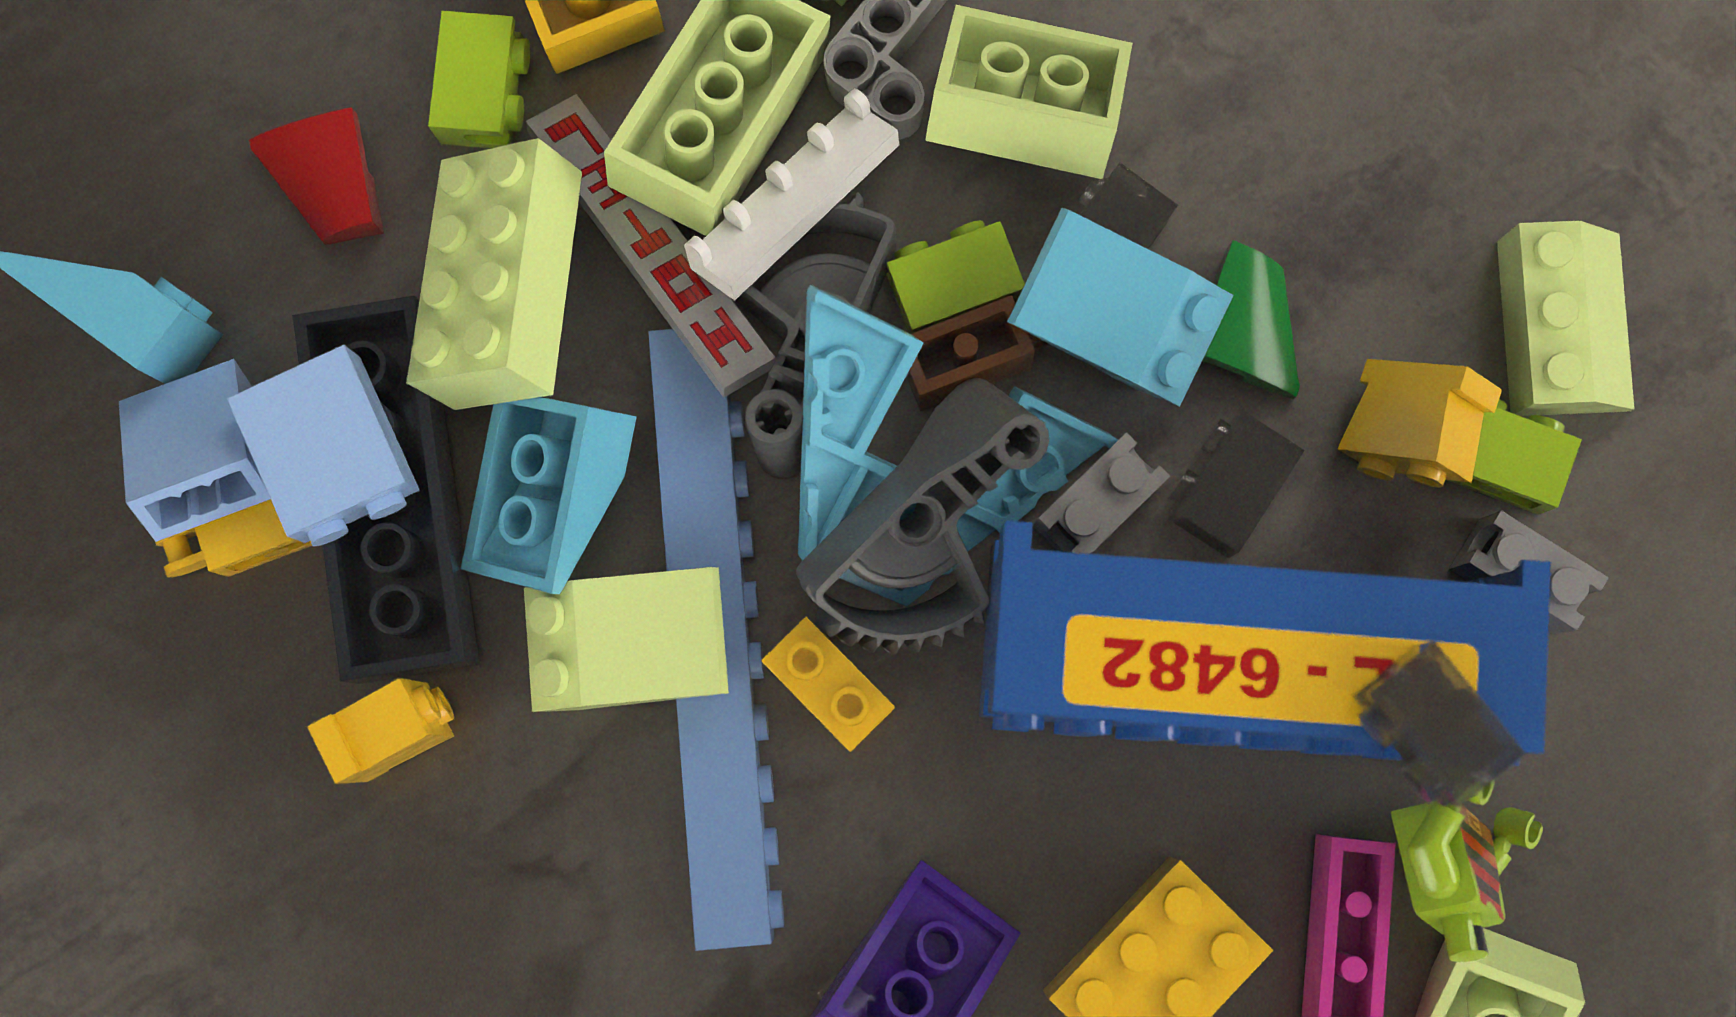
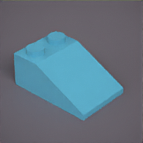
[1007,208,1234,407]
[0,251,223,384]
[461,397,636,594]

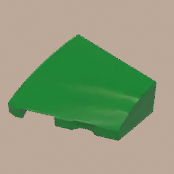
[1202,240,1300,400]

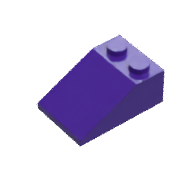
[810,860,1021,1017]

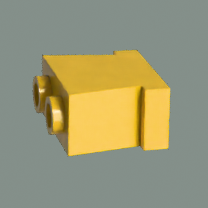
[1337,359,1502,487]
[761,617,895,752]
[307,678,454,784]

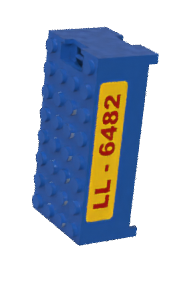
[979,521,1551,766]

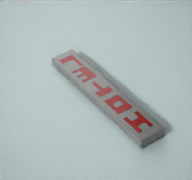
[526,94,775,398]

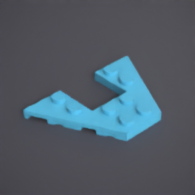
[798,284,1118,607]

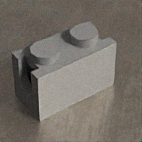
[1033,432,1170,554]
[1449,510,1609,635]

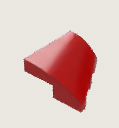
[249,107,384,245]

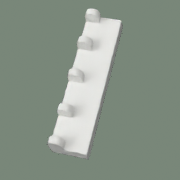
[684,89,899,301]

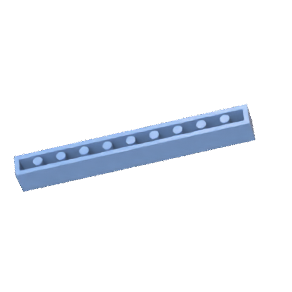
[648,329,784,951]

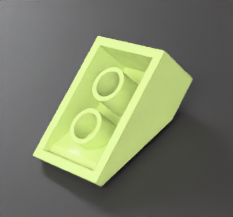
[524,567,729,712]
[1415,928,1585,1017]

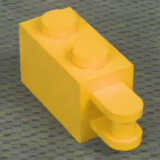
[155,499,312,577]

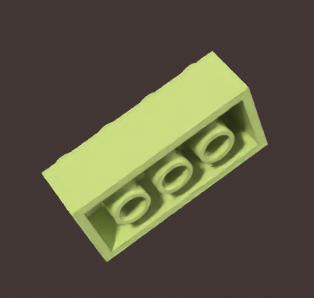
[604,0,831,236]
[407,138,582,410]

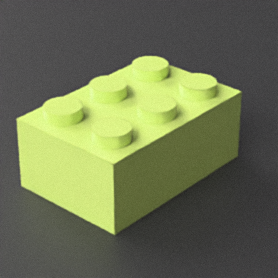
[925,5,1133,179]

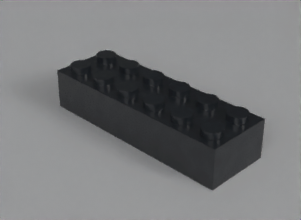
[292,296,480,684]

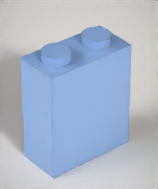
[227,345,419,546]
[119,359,271,542]

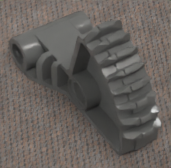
[735,192,897,478]
[796,378,1049,655]

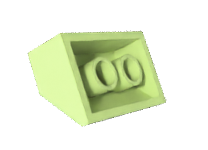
[1497,221,1634,416]

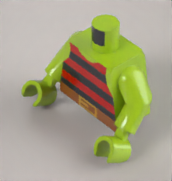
[1391,763,1543,962]

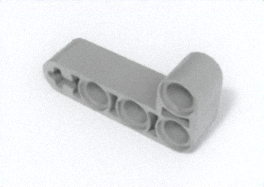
[823,0,947,140]

